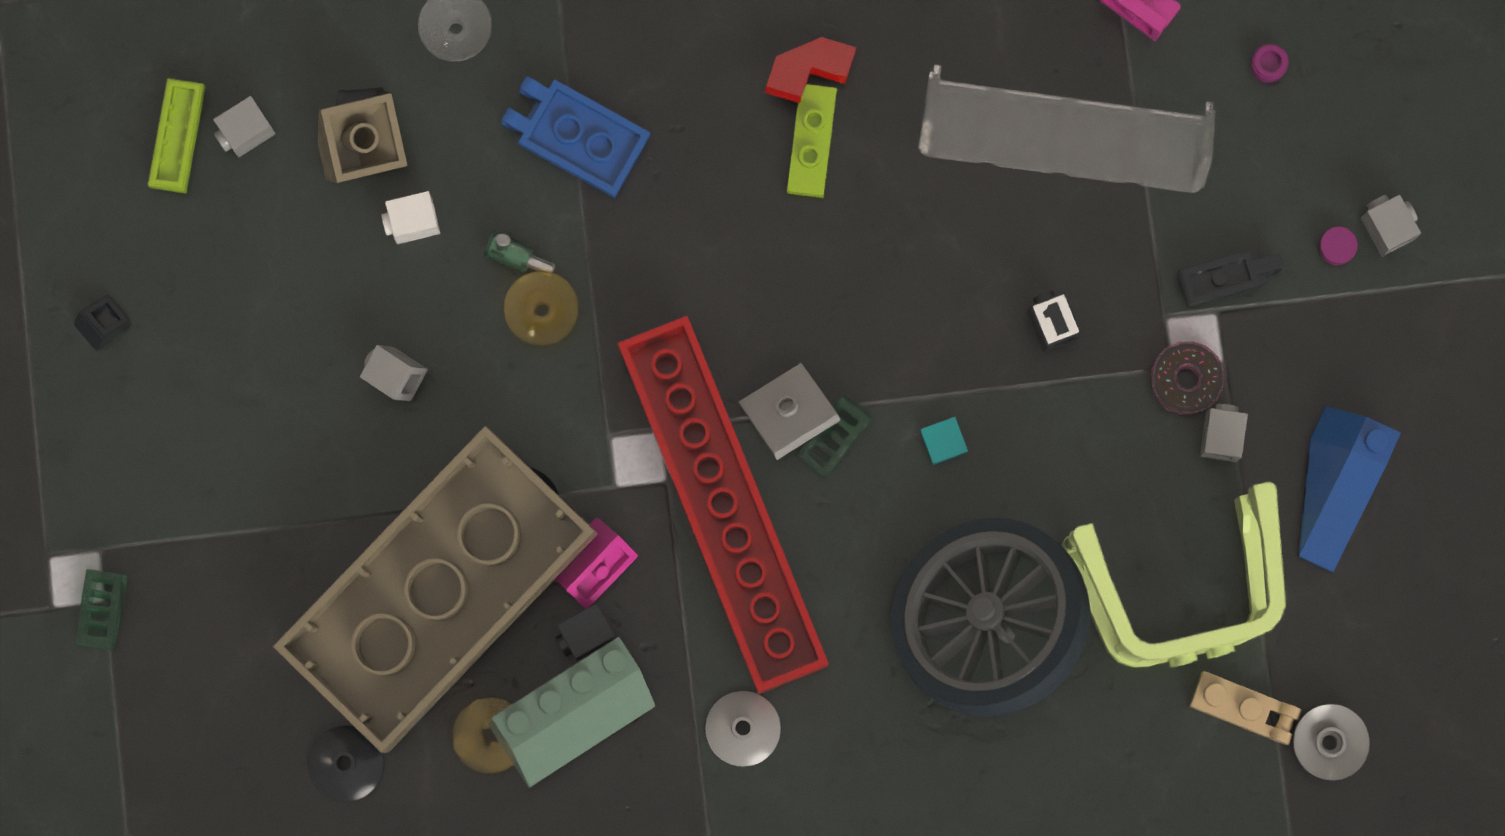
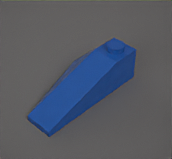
[1298,406,1401,572]

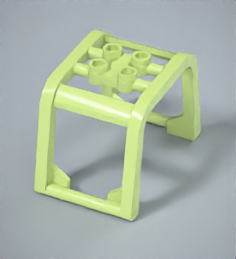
[1061,482,1286,668]

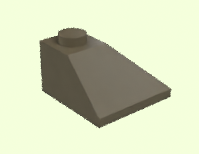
[318,93,407,183]

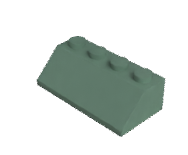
[488,637,655,788]

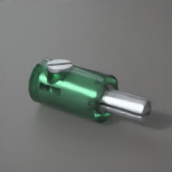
[484,231,555,276]

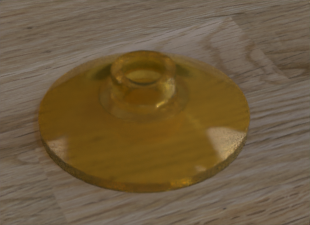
[504,271,578,345]

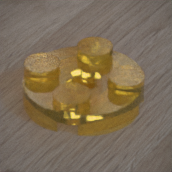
[452,698,514,774]

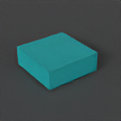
[920,417,968,465]

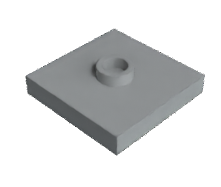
[739,363,840,460]

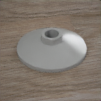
[705,691,781,767]
[1293,704,1370,780]

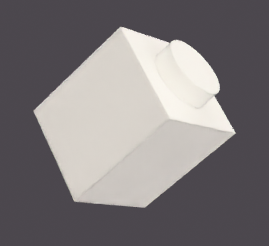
[381,191,441,244]

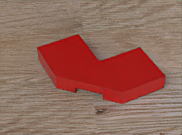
[765,37,856,103]

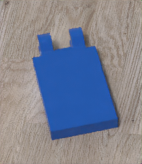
[501,76,651,198]

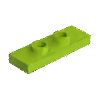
[148,78,205,193]
[787,84,837,198]

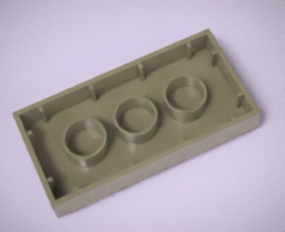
[273,426,598,753]

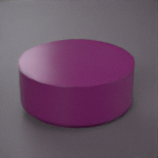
[1250,44,1289,83]
[1318,227,1358,265]

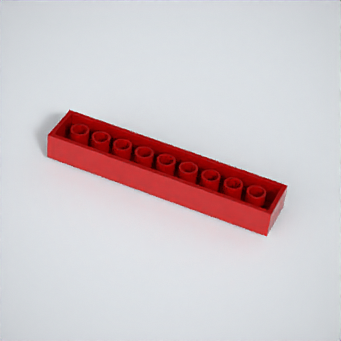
[618,316,829,695]

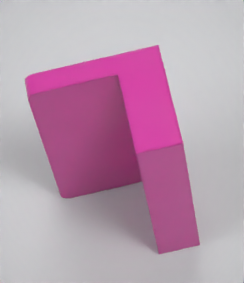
[1100,0,1181,41]
[554,518,638,609]

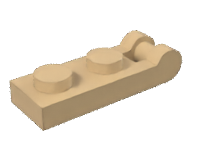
[1189,671,1302,746]

